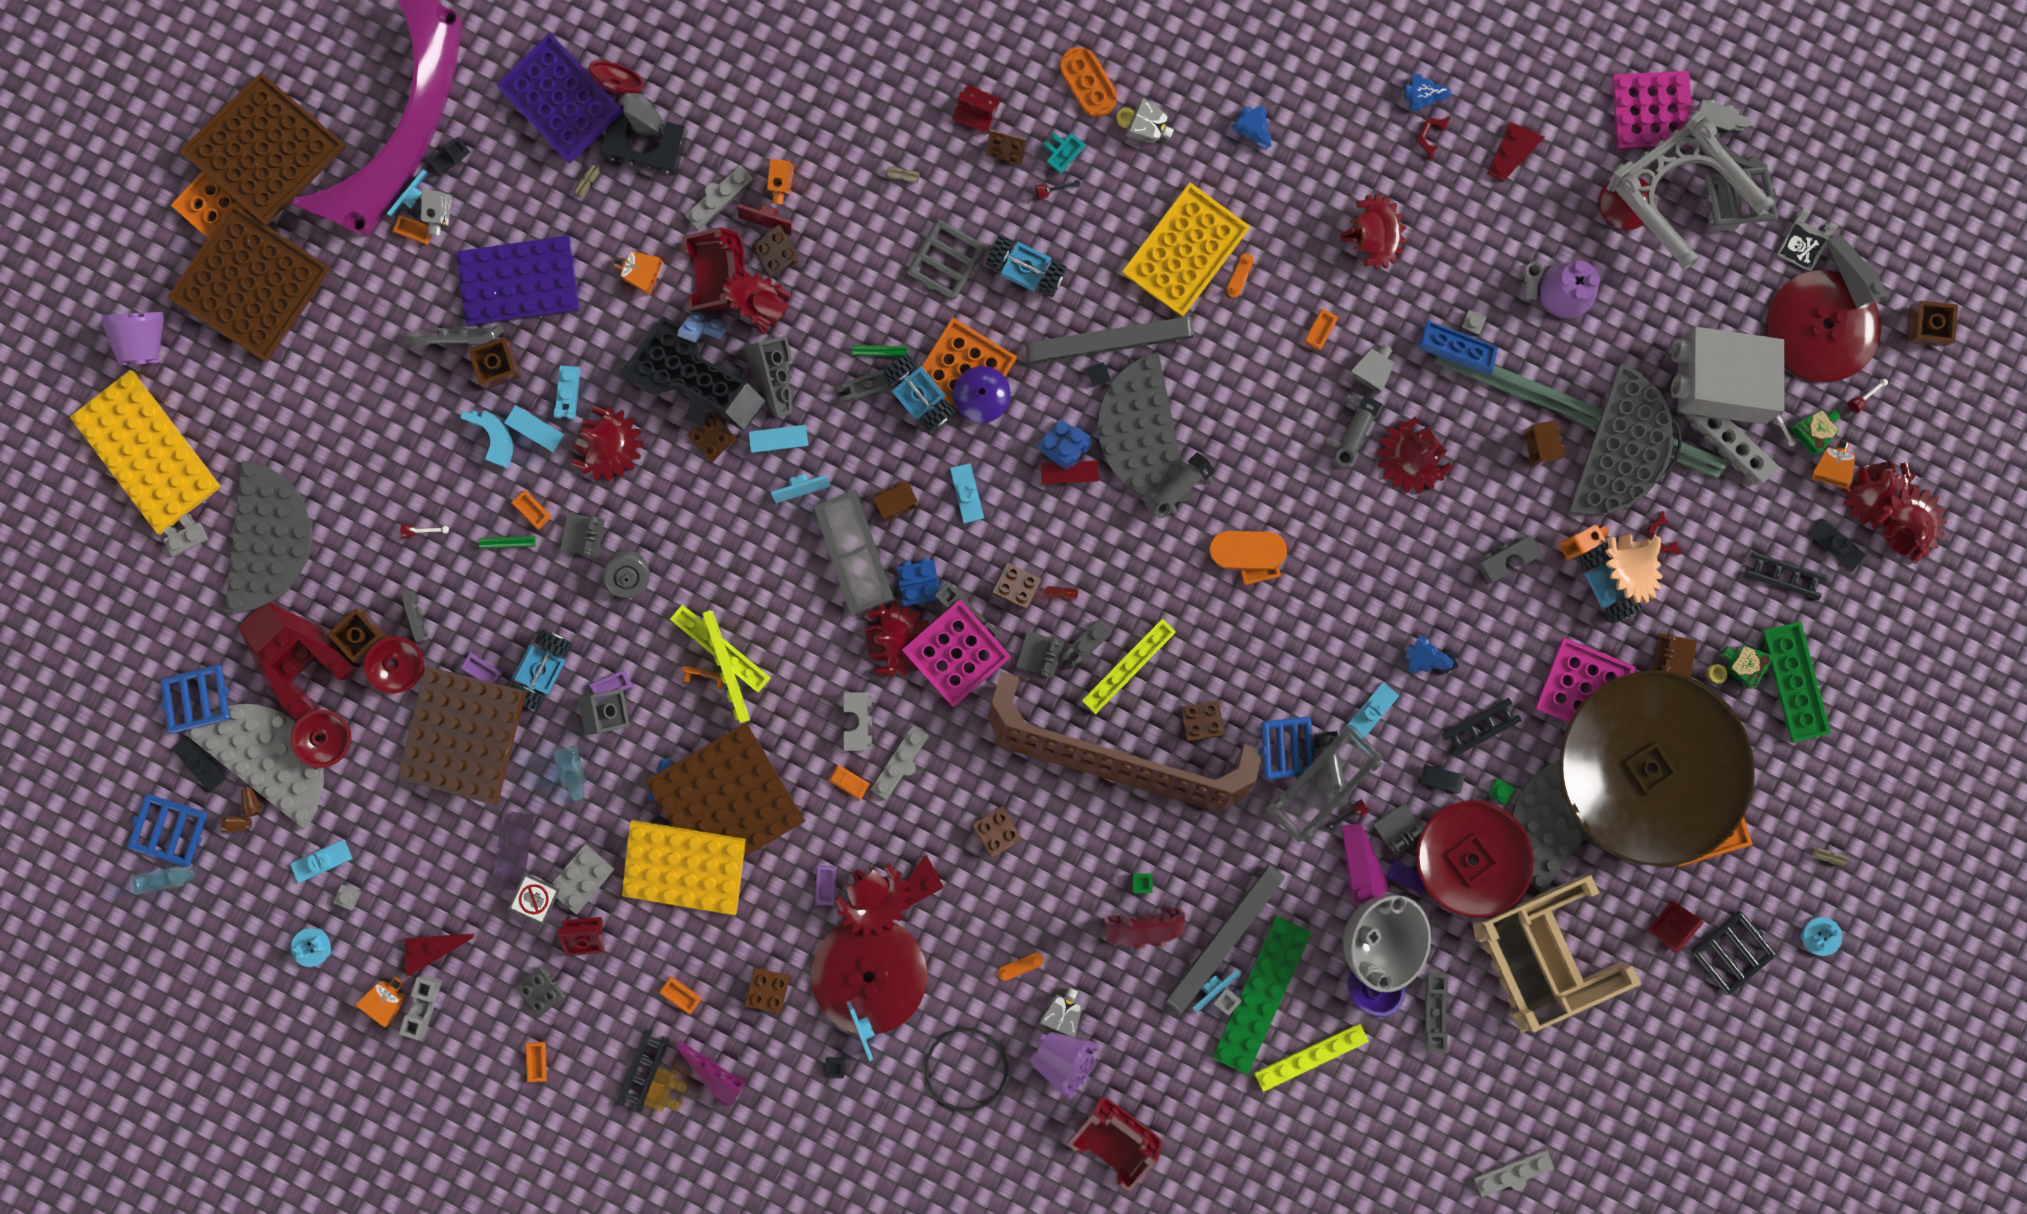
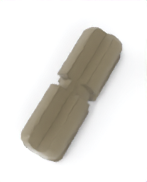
[574,165,600,197]
[887,166,920,183]
[1812,848,1847,866]

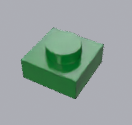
[1487,778,1514,805]
[1133,873,1153,893]

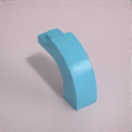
[460,410,513,469]

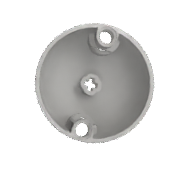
[1343,892,1431,992]

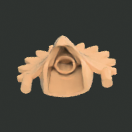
[1606,534,1662,603]

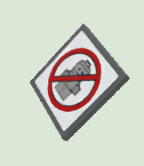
[508,873,560,925]

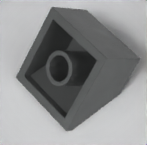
[578,689,630,735]

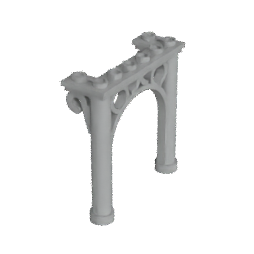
[1607,107,1775,271]

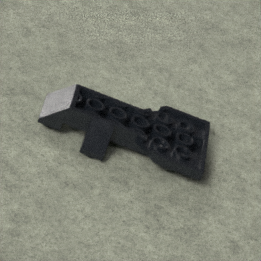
[619,316,766,431]

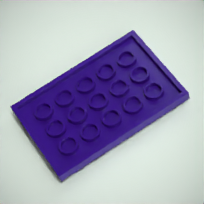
[496,32,624,164]
[456,235,580,327]

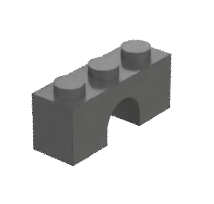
[1477,534,1543,584]

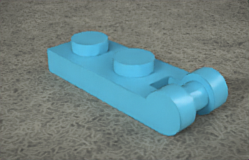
[554,365,581,420]

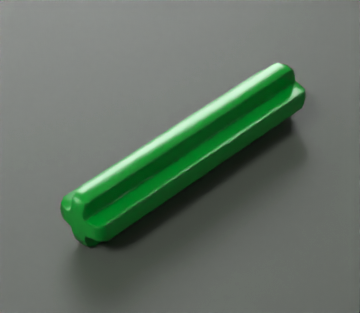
[852,345,908,357]
[479,536,536,549]

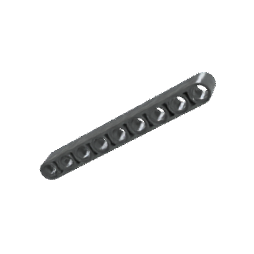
[1025,317,1195,364]
[1165,864,1285,1014]

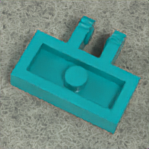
[1043,133,1086,175]

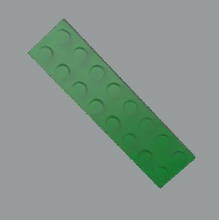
[1212,915,1312,1075]

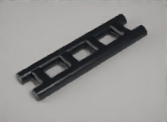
[1745,551,1827,600]
[1441,697,1522,757]
[616,1029,670,1113]

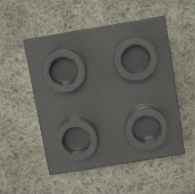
[560,513,605,557]
[1016,631,1064,678]
[1373,803,1424,857]
[516,966,565,1017]

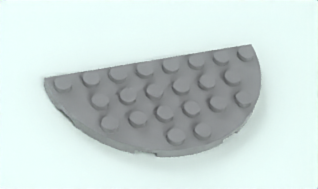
[185,704,324,829]

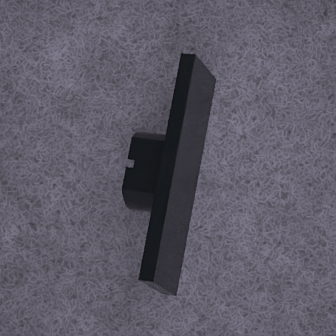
[1808,518,1866,571]
[172,736,227,792]

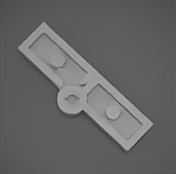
[685,165,754,231]
[871,725,929,800]
[1473,1149,1554,1197]

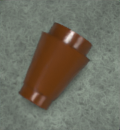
[241,787,262,817]
[221,815,252,834]

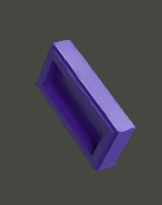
[1386,859,1425,894]

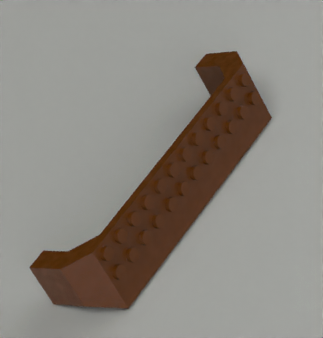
[988,672,1262,813]

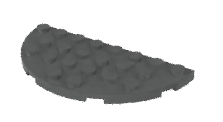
[1098,353,1190,503]
[1568,364,1674,514]
[225,460,313,613]
[1512,760,1587,894]

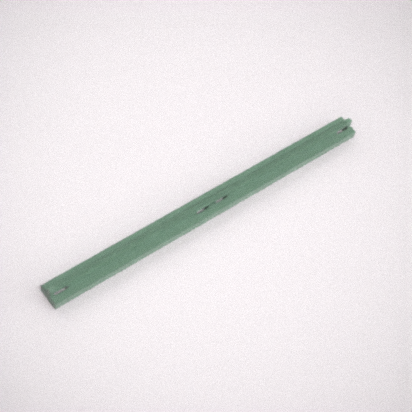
[1434,356,1726,478]

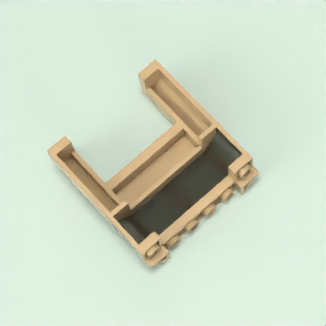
[1472,874,1641,1033]

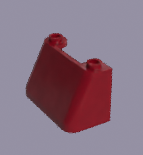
[683,227,745,312]
[1067,1097,1163,1192]

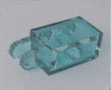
[553,746,587,801]
[132,866,197,895]

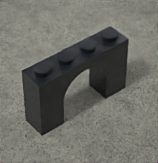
[600,111,688,176]

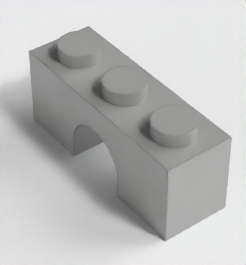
[844,692,872,751]
[399,975,442,1040]

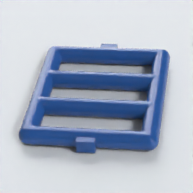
[160,665,230,734]
[1260,717,1315,780]
[128,794,207,867]

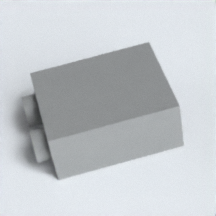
[1671,327,1784,424]

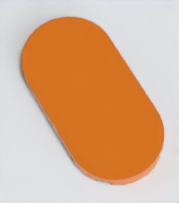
[1060,47,1117,117]
[1210,531,1287,570]

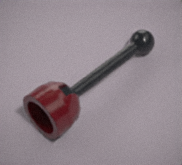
[1035,180,1081,200]
[1325,799,1369,831]

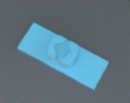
[387,170,427,217]
[504,405,564,453]
[749,425,808,453]
[950,463,984,523]
[771,474,830,503]
[1347,682,1399,737]
[290,840,353,883]
[1193,970,1241,1012]
[846,1001,875,1061]

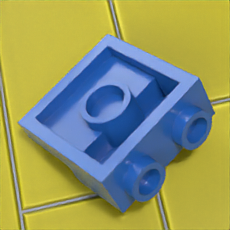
[1037,419,1091,470]
[896,558,940,607]

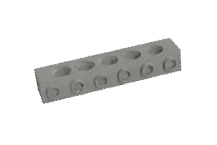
[1673,402,1779,485]

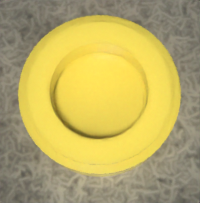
[1117,107,1134,128]
[1706,664,1727,684]

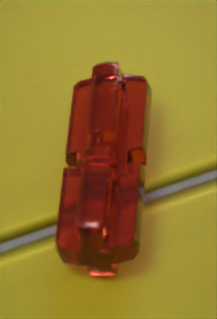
[1045,586,1078,599]

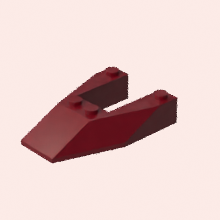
[238,603,360,721]
[1103,908,1185,949]

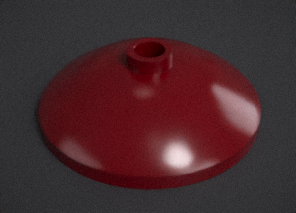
[588,60,645,95]
[1598,177,1656,231]
[363,636,424,694]
[290,710,351,768]

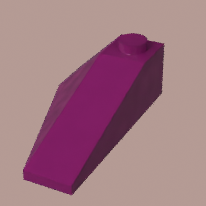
[1341,823,1388,904]
[676,1041,746,1107]

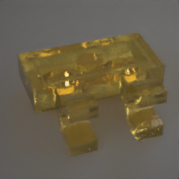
[644,1066,689,1112]

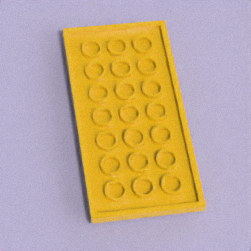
[70,370,221,535]

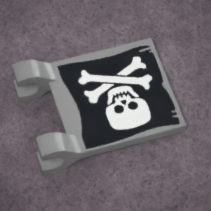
[1776,208,1838,272]

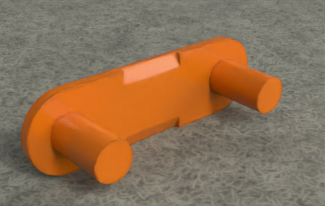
[1227,253,1254,298]
[681,666,723,690]
[998,953,1043,981]

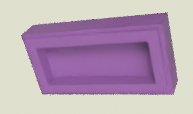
[460,652,504,683]
[589,669,633,702]
[815,866,837,906]

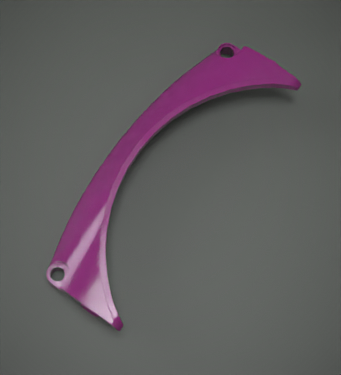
[290,0,463,237]

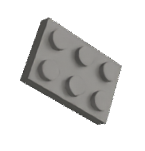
[551,844,615,914]

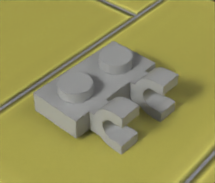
[163,514,209,557]

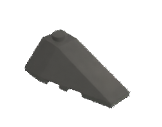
[624,93,665,138]
[1826,235,1887,309]
[744,336,792,418]

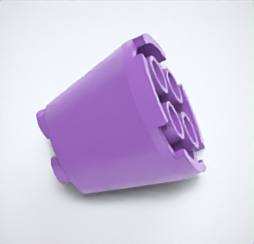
[1539,260,1601,318]
[101,312,164,365]
[1030,1032,1098,1099]

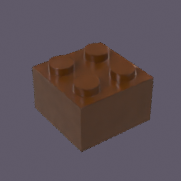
[1906,300,1958,347]
[468,337,522,389]
[1523,420,1565,467]
[873,480,920,523]
[327,608,389,663]

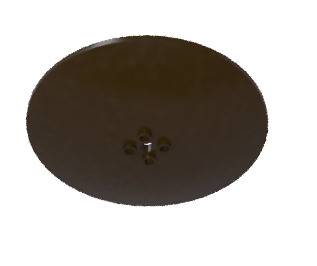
[1559,670,1755,866]

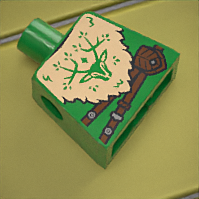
[1789,410,1840,456]
[1721,645,1774,689]

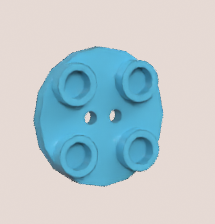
[1800,916,1842,956]
[291,928,331,967]

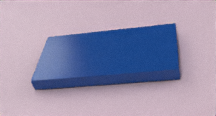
[1419,320,1498,376]

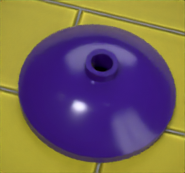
[954,366,1011,423]
[1347,971,1405,1018]

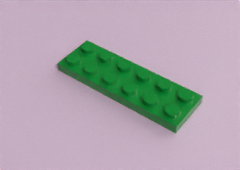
[1761,621,1831,742]

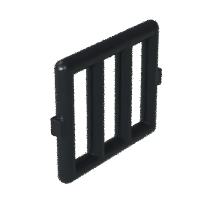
[1691,911,1776,995]

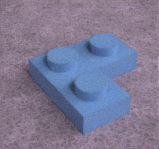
[678,312,728,342]

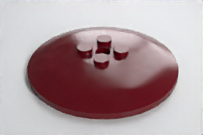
[1766,270,1881,383]
[1416,800,1534,918]
[811,922,927,1034]

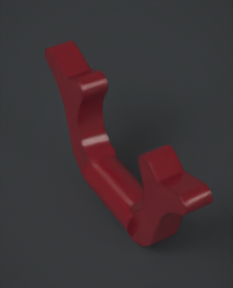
[1417,116,1451,160]
[1647,511,1682,555]

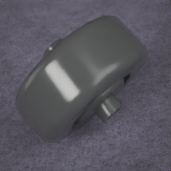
[603,550,650,598]

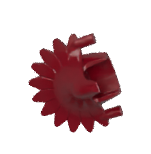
[1340,193,1406,269]
[722,271,791,335]
[571,406,644,481]
[1376,416,1453,494]
[1841,461,1919,529]
[1875,487,1947,564]
[865,602,933,678]
[834,863,911,936]

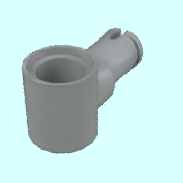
[1523,262,1543,300]

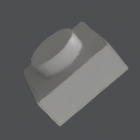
[1460,310,1487,336]
[333,884,361,910]
[1213,987,1241,1016]

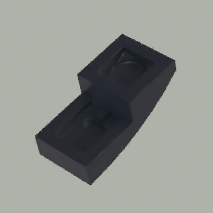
[427,136,470,176]
[1420,764,1465,794]

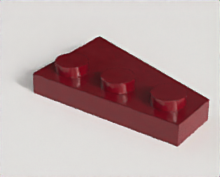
[1487,122,1545,182]

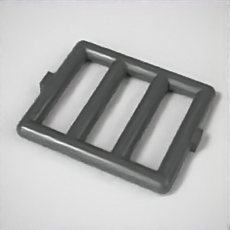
[1704,167,1778,226]
[907,219,985,300]

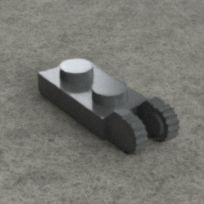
[834,370,890,403]
[402,589,429,643]
[1060,620,1111,669]

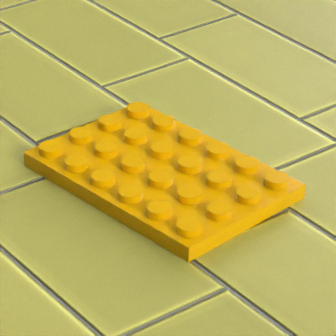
[1122,183,1250,318]
[622,820,746,915]

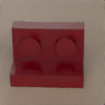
[952,84,1001,135]
[1647,901,1704,953]
[558,917,605,956]

